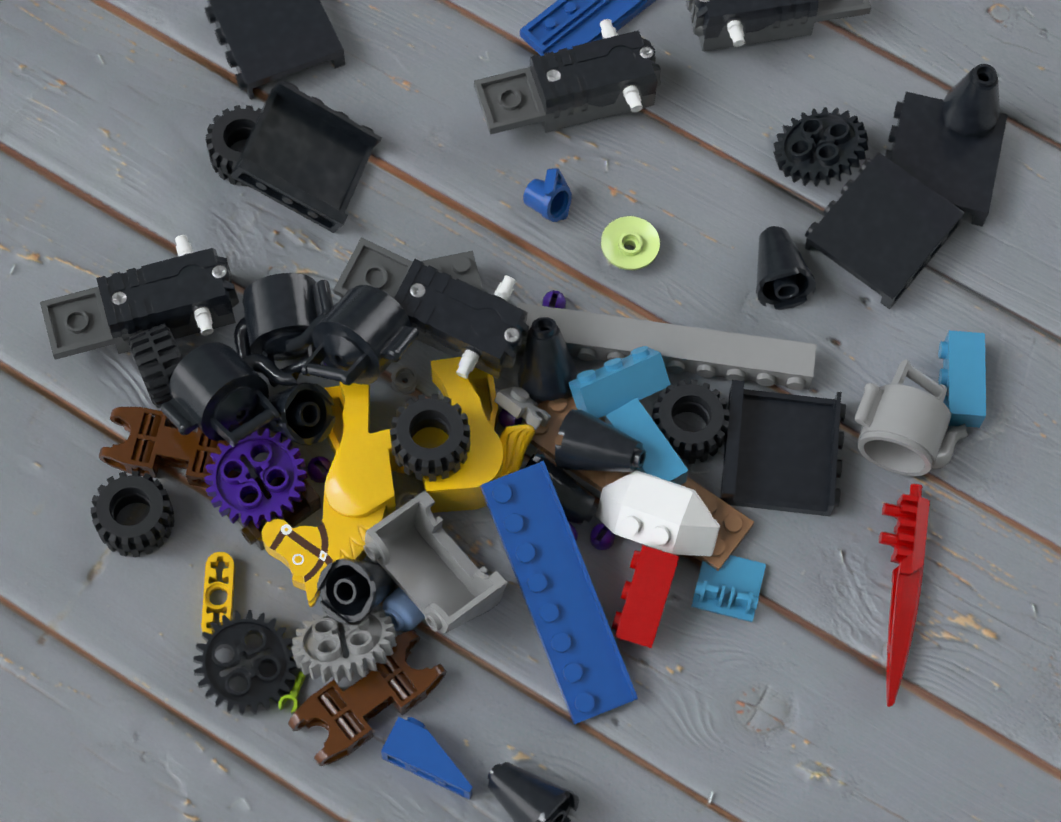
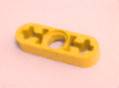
[201,552,236,634]

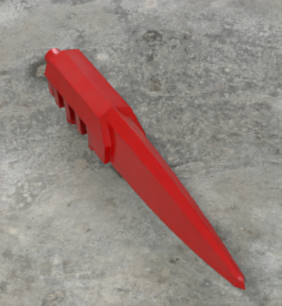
[879,484,930,707]

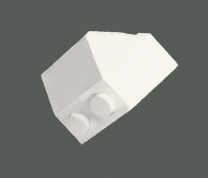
[596,470,720,556]

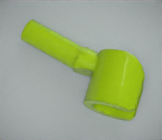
[278,671,307,715]

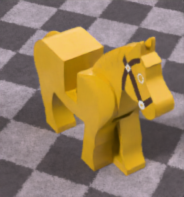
[262,357,535,608]

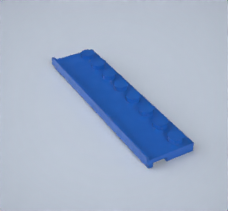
[520,0,656,56]
[480,461,638,724]

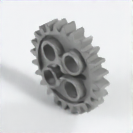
[291,608,397,683]

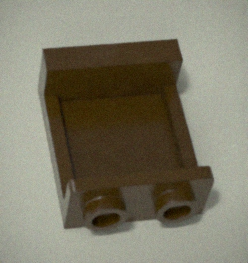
[227,477,322,551]

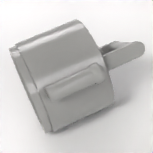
[855,359,968,476]

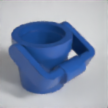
[523,168,572,222]

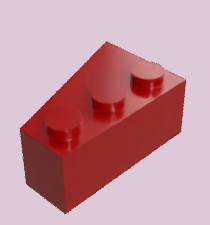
[611,545,680,648]

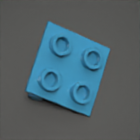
[691,555,766,622]

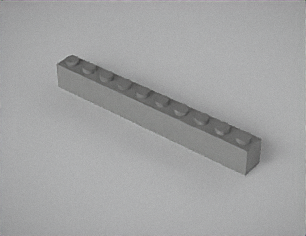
[517,303,817,390]

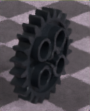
[774,107,869,187]
[193,610,297,716]

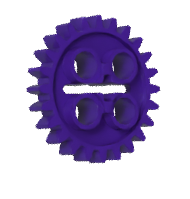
[204,428,308,528]

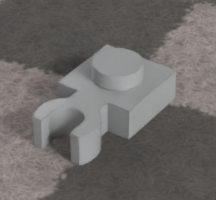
[494,386,551,430]

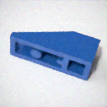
[381,716,473,800]

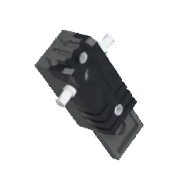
[686,0,871,52]
[474,19,661,135]
[40,235,239,360]
[333,237,529,379]

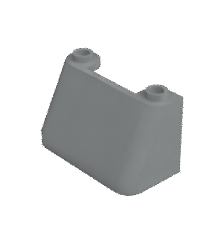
[364,491,507,633]

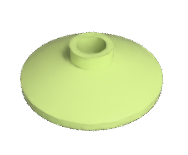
[601,216,660,270]

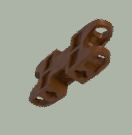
[99,407,251,488]
[288,630,447,766]

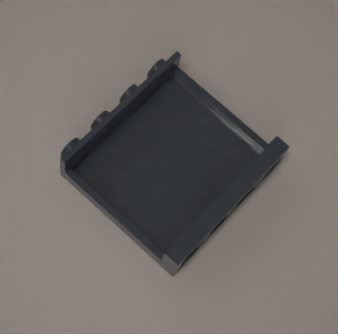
[204,0,345,100]
[231,80,382,233]
[885,91,1008,227]
[805,152,964,310]
[720,380,846,517]

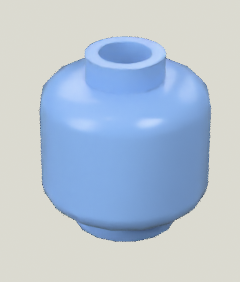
[383,587,425,632]

